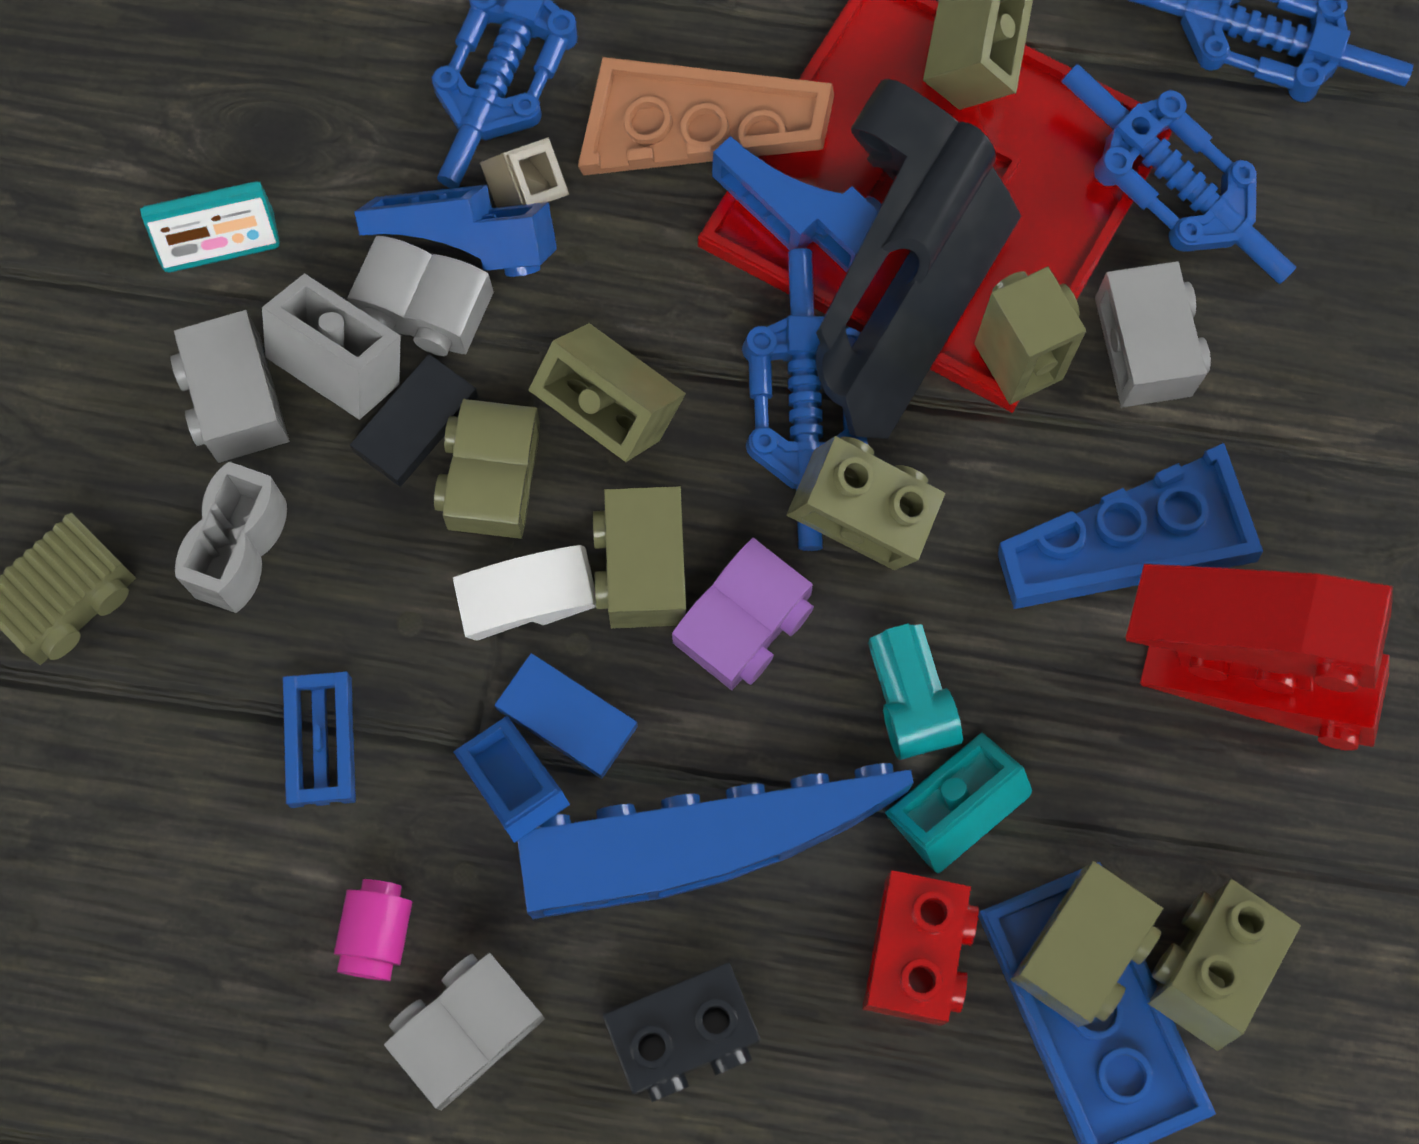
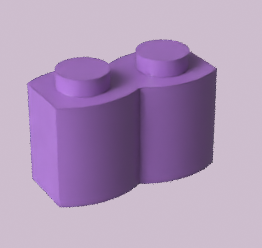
[672,538,814,690]

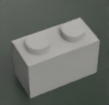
[1095,261,1211,408]
[262,273,401,420]
[170,310,290,463]

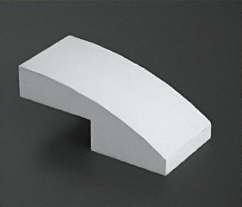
[453,545,596,641]

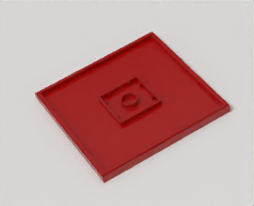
[698,0,1173,413]

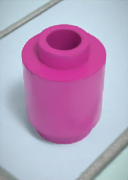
[334,879,413,981]

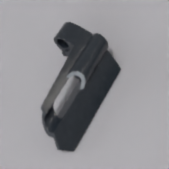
[816,79,1021,439]

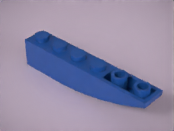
[518,763,914,919]

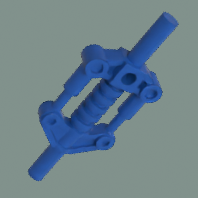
[432,0,578,188]
[1128,0,1414,102]
[1061,64,1296,284]
[742,248,868,551]

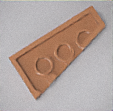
[578,57,834,176]

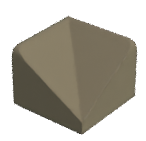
[480,138,569,208]

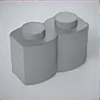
[347,236,494,356]
[175,462,287,613]
[384,953,545,1110]

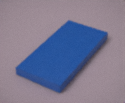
[978,862,1216,1144]

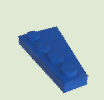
[997,443,1263,609]

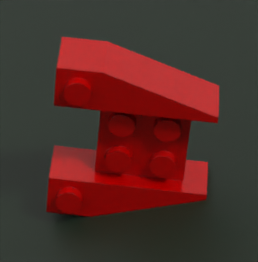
[1126,564,1393,751]

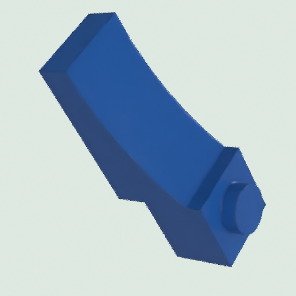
[712,136,881,273]
[354,185,557,277]

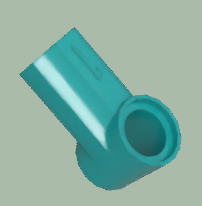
[868,624,963,760]

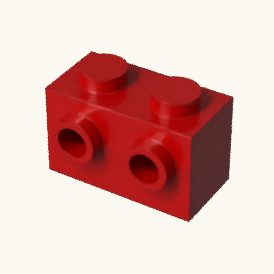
[862,870,979,1026]

